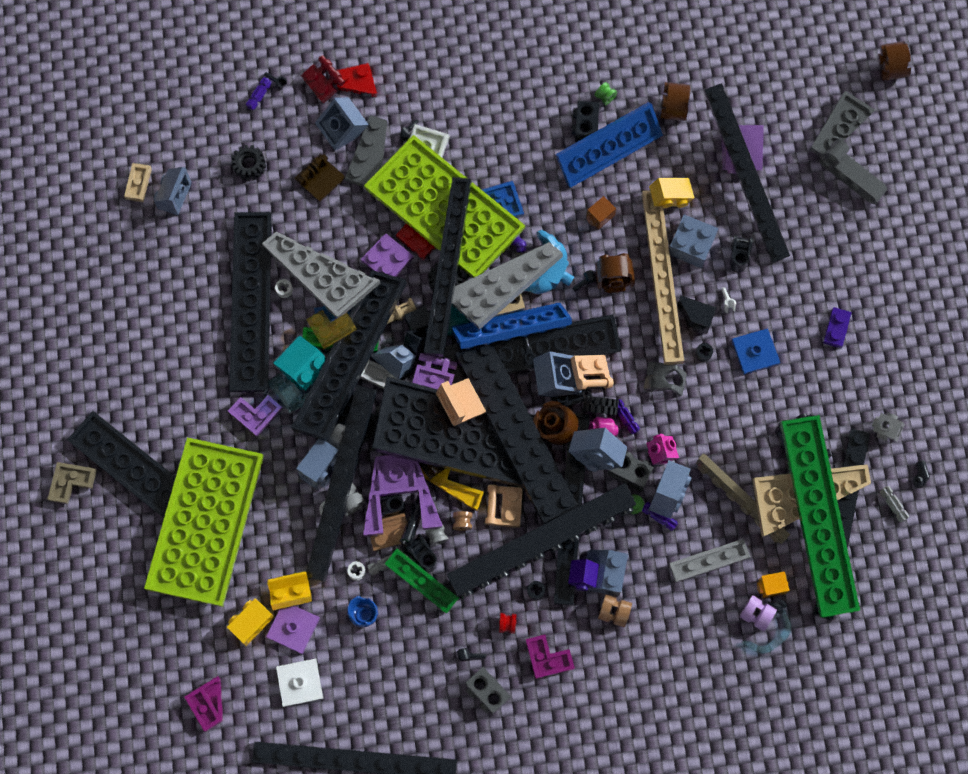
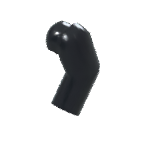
[912,460,930,488]

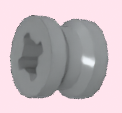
[425,525,449,547]

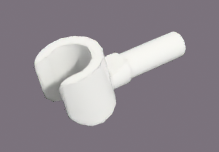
[721,287,736,313]

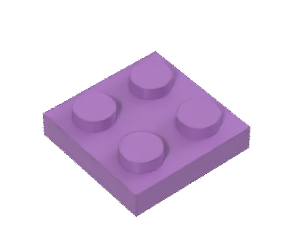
[361,233,414,277]

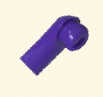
[510,236,527,253]

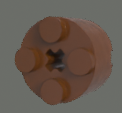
[878,41,911,81]
[660,82,691,121]
[595,253,635,293]
[533,401,578,445]

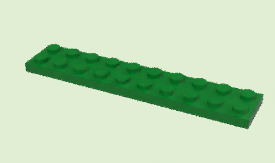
[780,415,860,618]

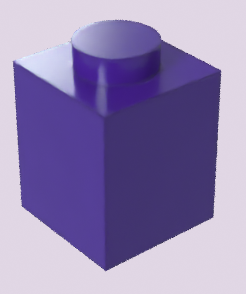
[568,559,599,591]

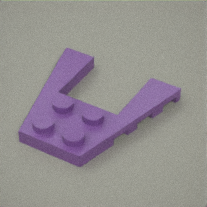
[363,455,443,537]

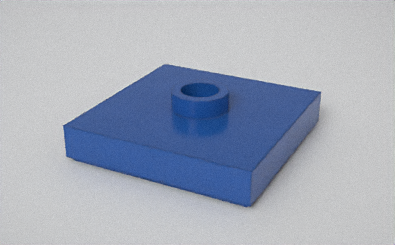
[731,328,780,375]

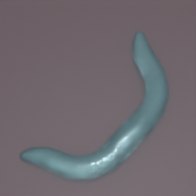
[742,609,791,654]

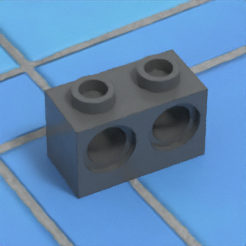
[607,451,654,492]
[465,667,511,715]

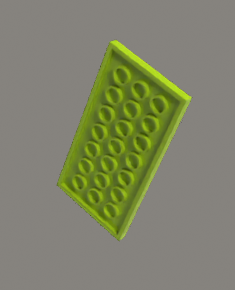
[364,135,526,278]
[144,437,264,607]

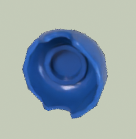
[347,596,378,627]

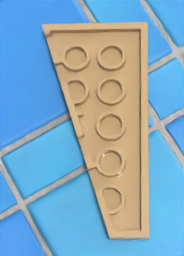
[752,464,871,537]

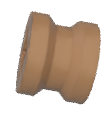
[453,511,472,531]

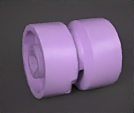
[739,595,777,632]

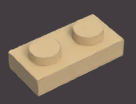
[124,163,152,202]

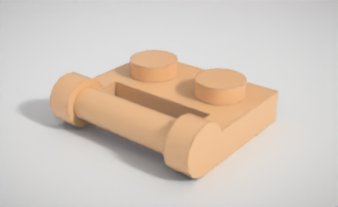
[570,355,613,390]
[485,485,523,528]

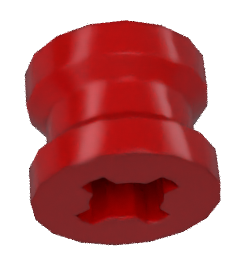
[499,613,516,634]

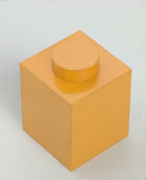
[757,571,790,599]

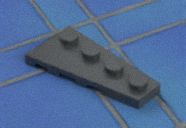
[809,91,875,157]
[345,115,388,187]

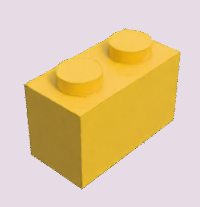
[649,178,694,208]
[227,598,274,646]

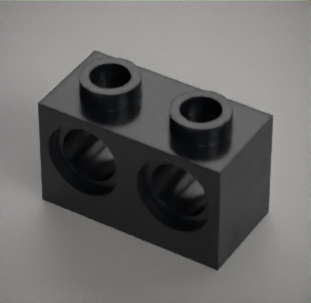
[571,101,600,142]

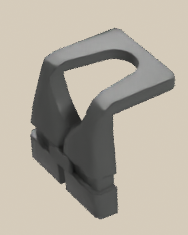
[643,362,687,396]

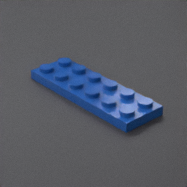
[555,102,663,188]
[451,303,572,349]

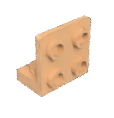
[436,378,486,426]

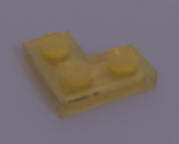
[306,310,357,349]

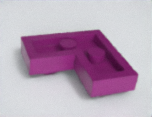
[526,635,575,679]

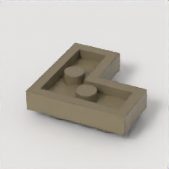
[48,462,97,504]

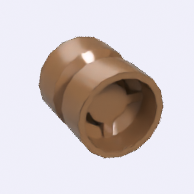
[598,594,632,628]

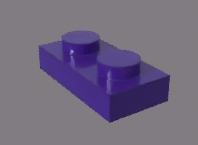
[823,307,852,349]

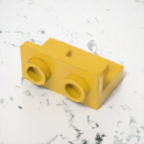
[267,571,312,610]

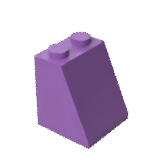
[722,125,764,174]

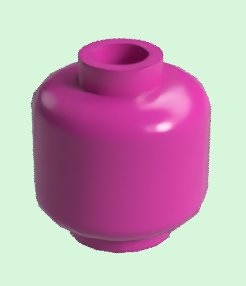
[588,417,618,437]

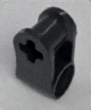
[730,235,753,273]
[366,495,405,518]
[403,533,438,573]

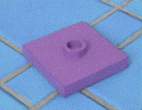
[266,606,320,655]

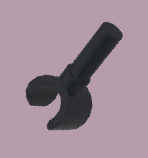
[264,72,287,90]
[400,119,419,142]
[572,270,595,292]
[523,336,536,362]
[457,648,486,661]

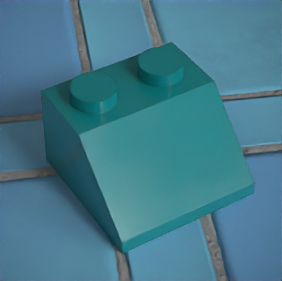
[273,336,327,391]

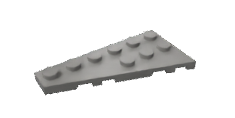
[262,232,380,319]
[452,242,563,329]

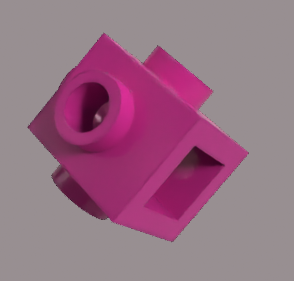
[646,434,679,465]

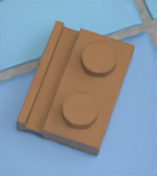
[370,513,407,551]

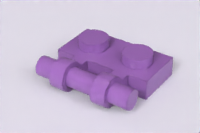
[412,353,457,390]

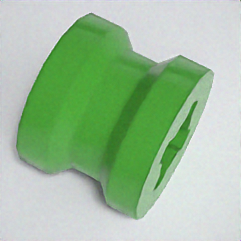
[594,82,617,106]

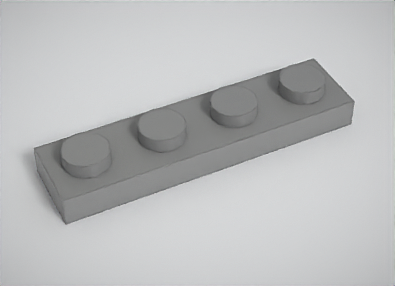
[669,539,750,583]

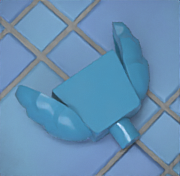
[524,230,574,294]

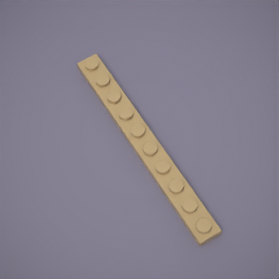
[642,190,684,365]

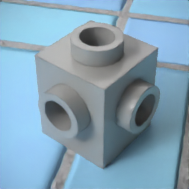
[872,412,905,442]

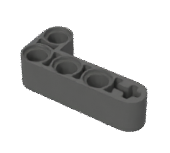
[819,139,887,204]

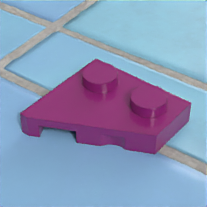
[184,676,223,732]

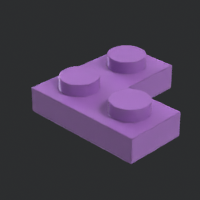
[228,395,283,437]

